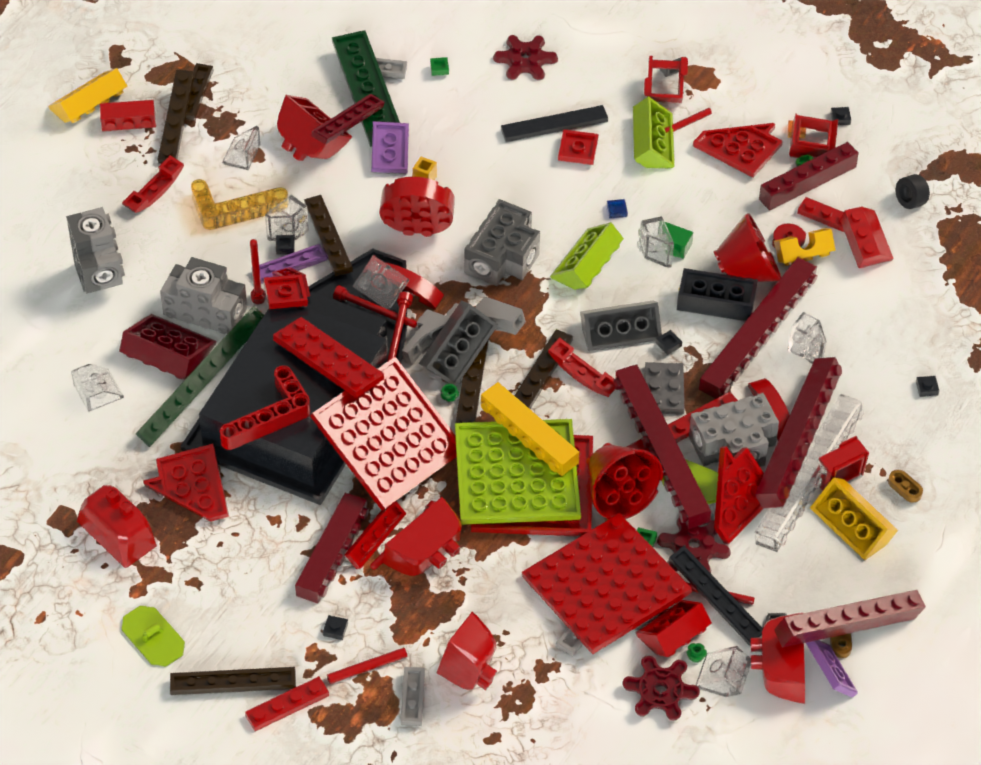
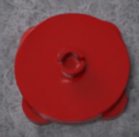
[772,223,806,248]

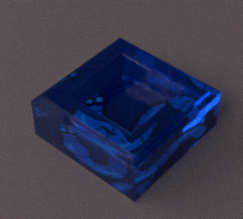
[607,199,628,219]

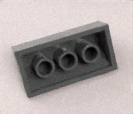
[419,300,498,386]
[580,300,662,351]

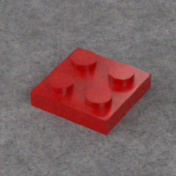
[558,129,599,165]
[263,274,308,309]

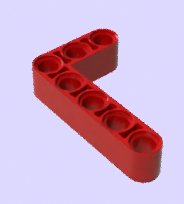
[220,365,310,450]

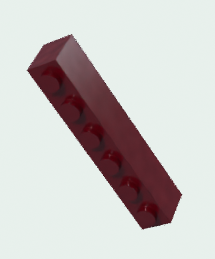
[759,142,859,211]
[295,492,369,604]

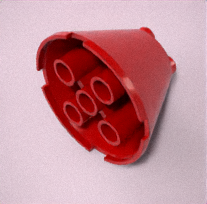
[713,213,781,282]
[586,443,663,519]

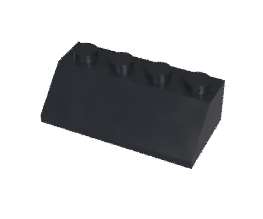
[676,268,758,321]

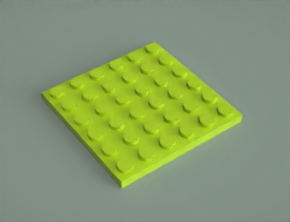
[455,419,581,524]

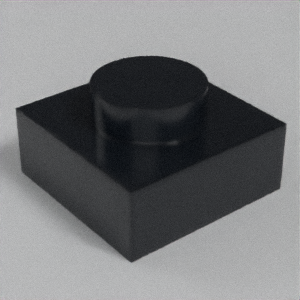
[830,107,851,125]
[276,235,295,254]
[655,330,683,355]
[916,376,939,397]
[323,615,348,640]

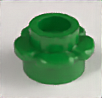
[440,384,459,402]
[687,643,707,662]

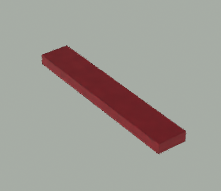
[311,94,385,145]

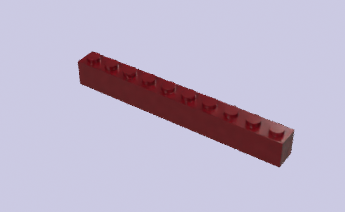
[699,257,818,399]
[755,357,842,508]
[613,364,711,529]

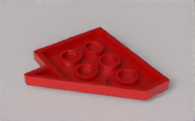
[693,123,783,178]
[143,444,229,522]
[714,446,764,544]

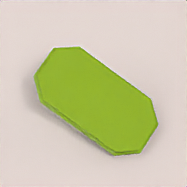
[661,459,718,504]
[121,606,185,667]

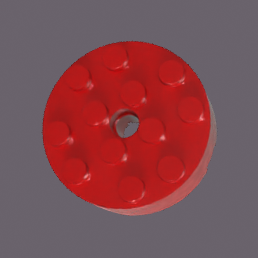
[379,177,455,237]

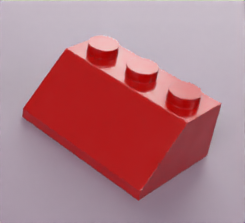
[840,206,894,268]
[635,600,712,657]

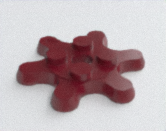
[493,35,558,80]
[657,517,731,573]
[622,655,700,721]

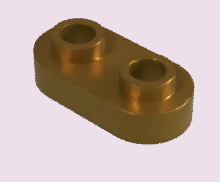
[888,470,923,503]
[830,633,852,658]

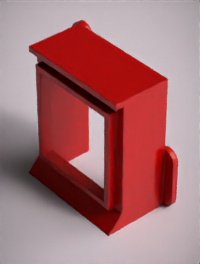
[644,56,688,103]
[789,113,838,158]
[813,436,869,491]

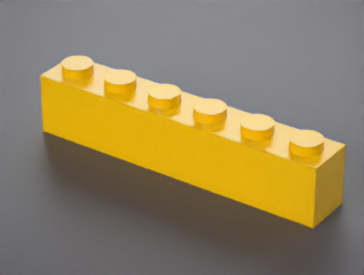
[481,382,579,476]

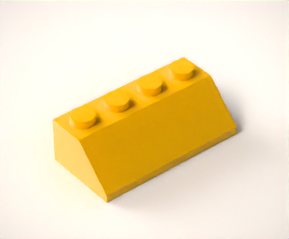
[48,68,128,123]
[810,478,898,560]

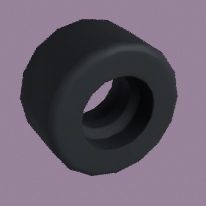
[895,174,930,209]

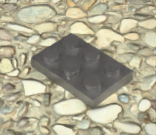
[645,362,684,414]

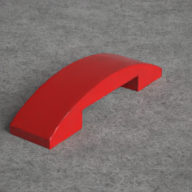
[122,155,184,213]
[369,262,444,310]
[548,338,616,397]
[748,378,790,441]

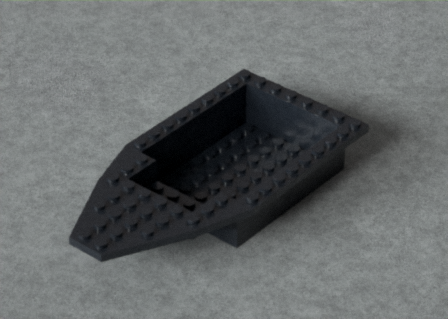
[181,248,407,505]

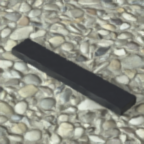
[501,105,608,142]
[669,546,763,646]

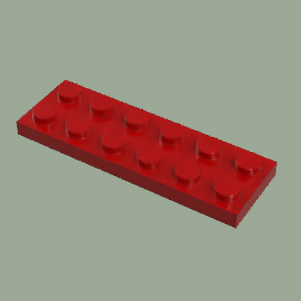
[273,317,384,398]

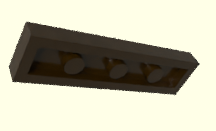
[186,63,214,121]

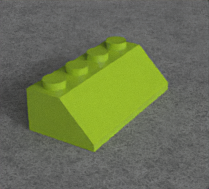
[633,96,675,168]
[550,222,624,290]

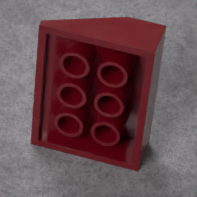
[119,314,217,380]

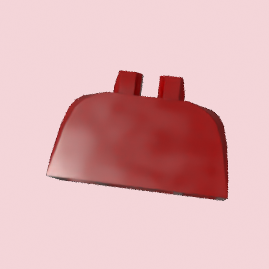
[277,95,352,161]
[77,485,157,568]
[383,497,462,576]
[436,611,497,691]
[751,613,805,704]

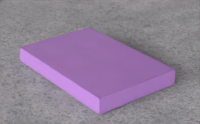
[371,122,409,174]
[806,640,858,698]

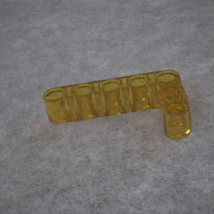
[191,179,289,230]

